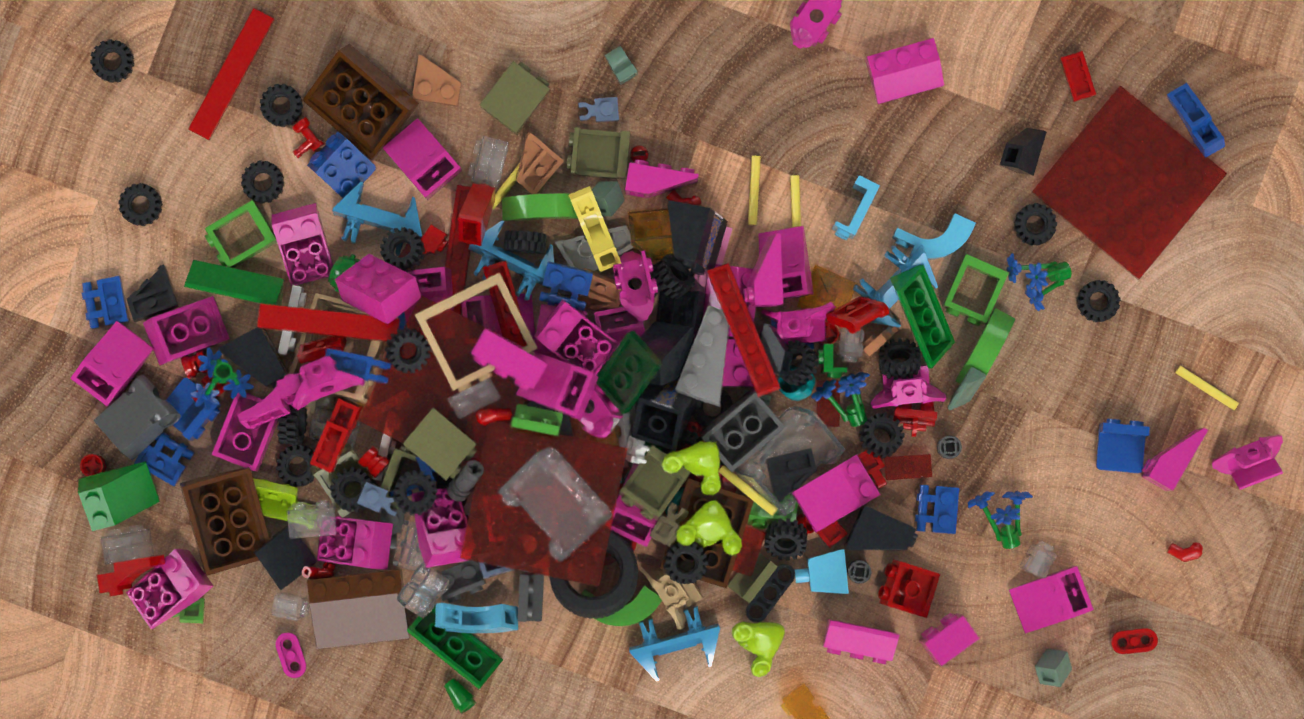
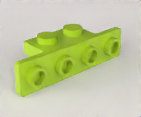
[253,478,319,527]

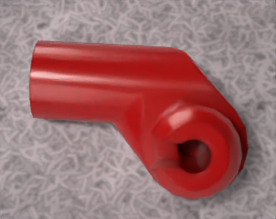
[666,190,702,206]
[475,409,512,425]
[1167,542,1203,562]
[302,562,336,579]

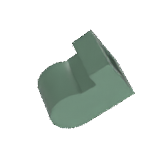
[604,46,638,85]

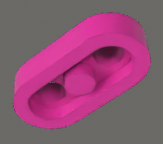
[276,633,307,678]

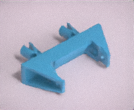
[332,182,422,256]
[468,221,554,300]
[853,245,938,327]
[629,606,720,681]

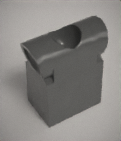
[93,375,181,461]

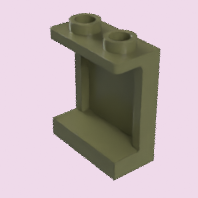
[480,61,551,135]
[567,127,630,180]
[403,407,477,480]
[310,443,379,518]
[619,445,691,521]
[381,446,418,509]

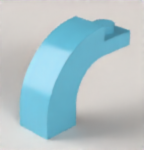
[892,213,976,260]
[436,603,518,633]

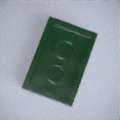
[596,331,663,414]

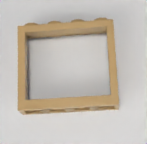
[415,273,537,392]
[288,293,398,406]

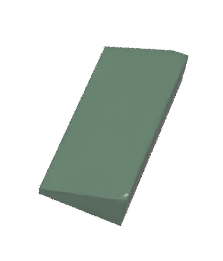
[947,367,986,410]

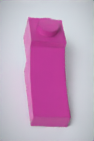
[238,374,303,429]

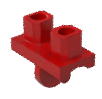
[893,401,937,437]

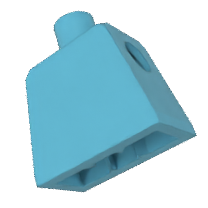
[794,549,849,594]

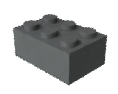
[699,388,785,472]

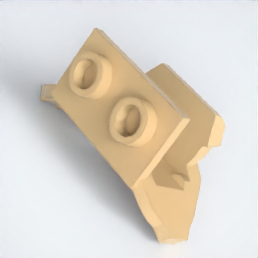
[639,564,704,629]

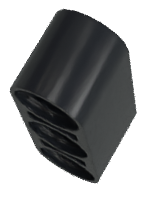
[745,564,795,622]

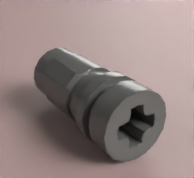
[447,460,484,502]

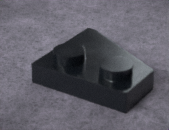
[126,264,179,322]
[766,448,817,502]

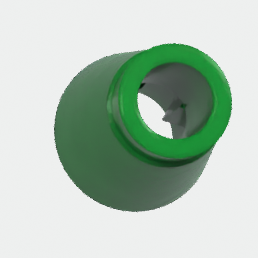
[444,678,476,714]

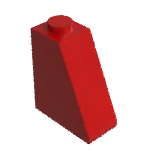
[458,183,495,246]

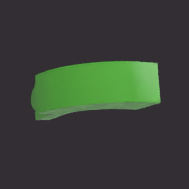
[502,193,578,221]
[955,308,1015,383]
[581,585,662,626]

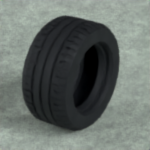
[549,526,638,619]

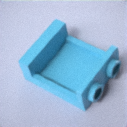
[832,175,880,241]

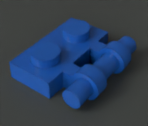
[539,261,594,311]
[81,276,129,329]
[134,432,195,487]
[915,485,959,534]

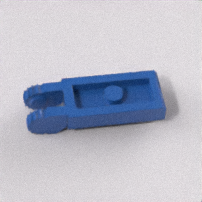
[325,348,391,384]

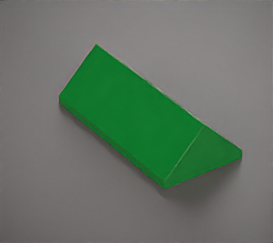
[184,260,284,306]
[890,265,955,368]
[407,602,503,689]

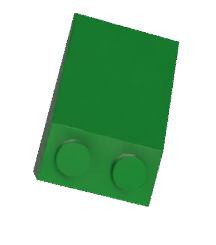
[78,461,160,531]

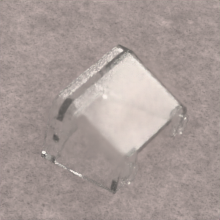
[734,406,846,516]
[498,447,612,562]

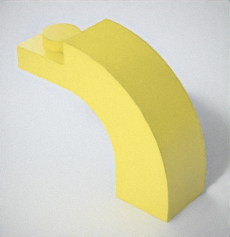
[569,186,621,272]

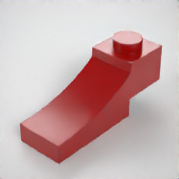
[398,224,449,258]
[310,398,363,473]
[97,555,165,596]

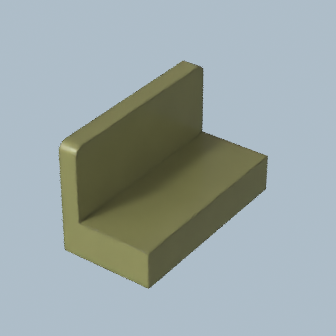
[728,550,778,604]

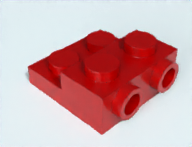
[878,559,941,618]

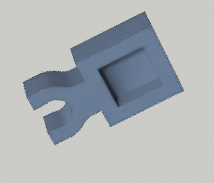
[579,97,619,123]
[357,482,397,516]

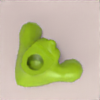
[662,442,721,495]
[676,500,742,556]
[732,622,785,677]

